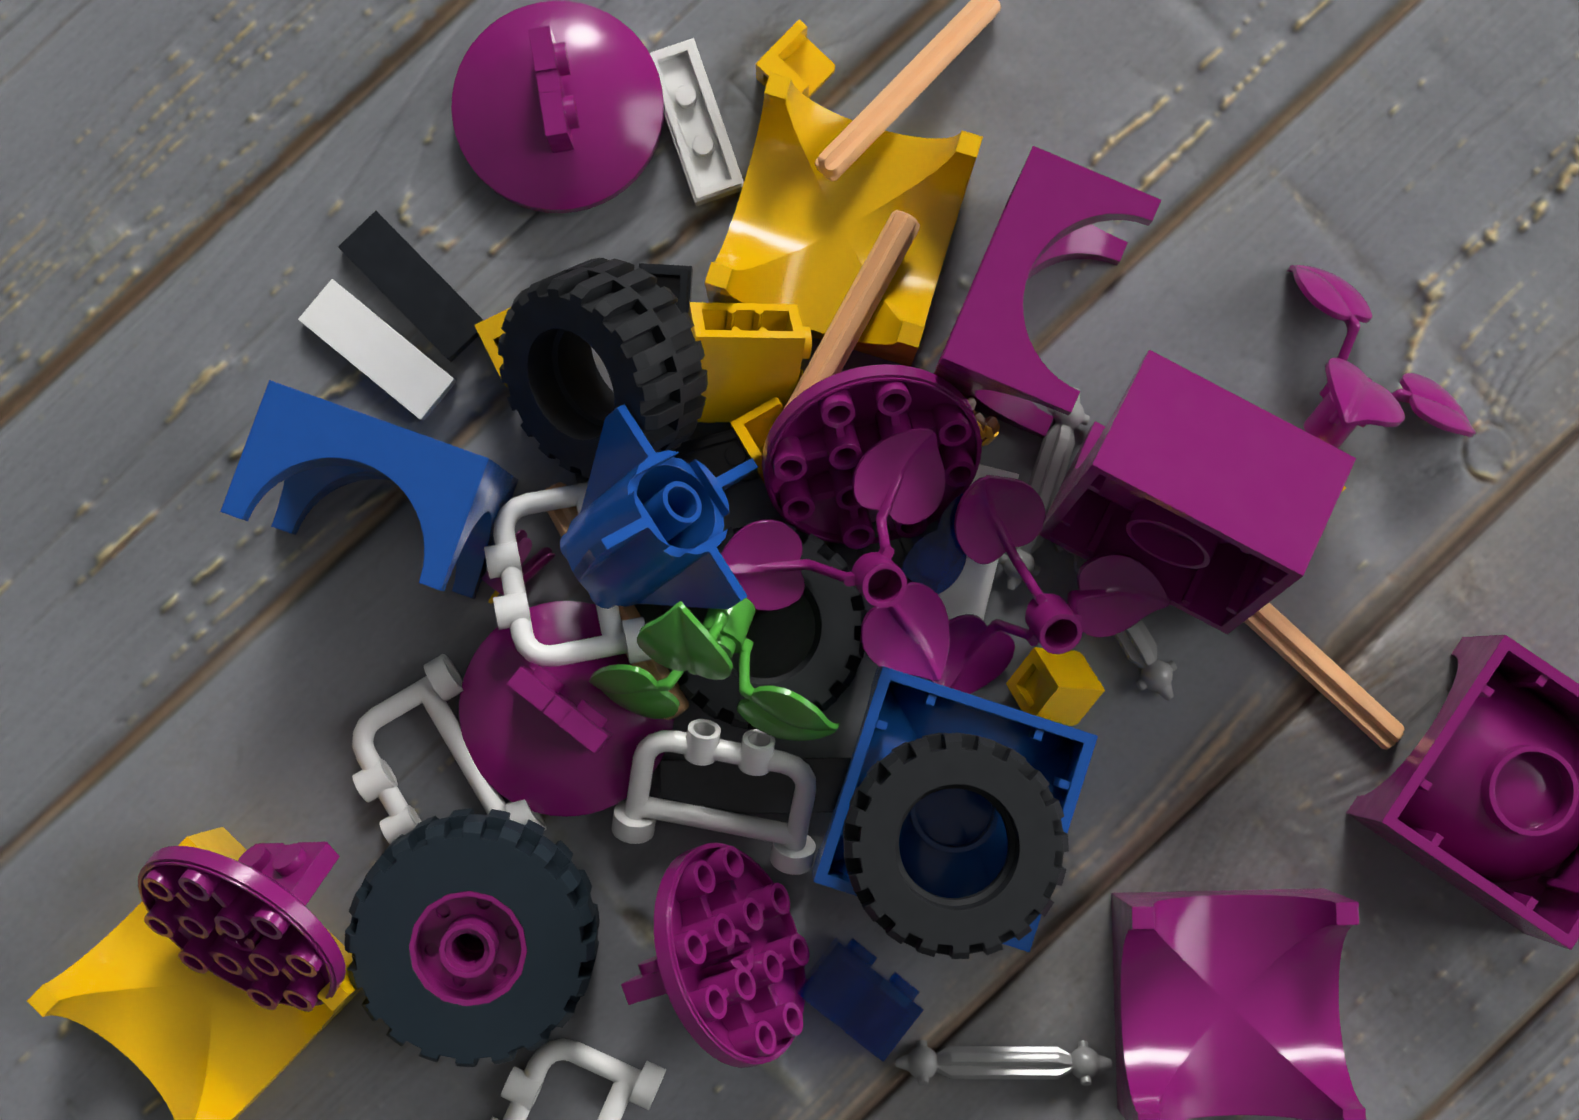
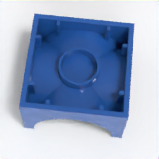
[220,380,518,599]
[812,666,1098,953]

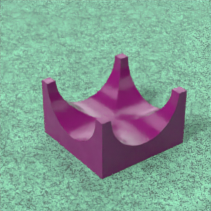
[933,146,1161,438]
[1111,888,1366,1120]

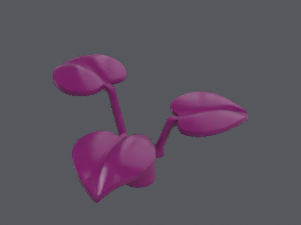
[1287,265,1476,448]
[721,428,950,681]
[931,475,1170,694]

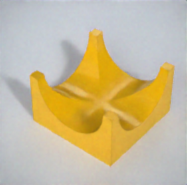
[705,72,983,367]
[27,827,363,1120]

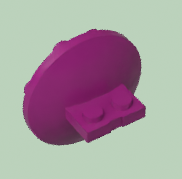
[451,1,664,213]
[762,364,982,549]
[459,601,674,817]
[138,842,346,1012]
[621,843,810,1068]

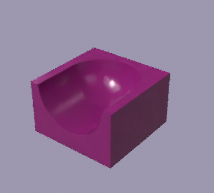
[1039,350,1356,635]
[1346,635,1579,950]

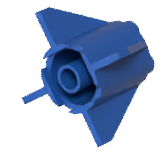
[560,404,758,609]

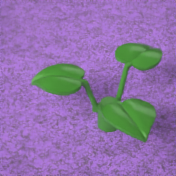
[589,598,840,741]

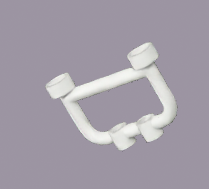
[484,482,652,667]
[352,654,546,844]
[611,719,817,875]
[490,1038,667,1120]

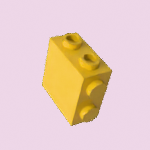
[688,302,812,423]

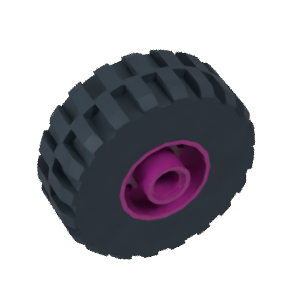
[344,808,600,1067]

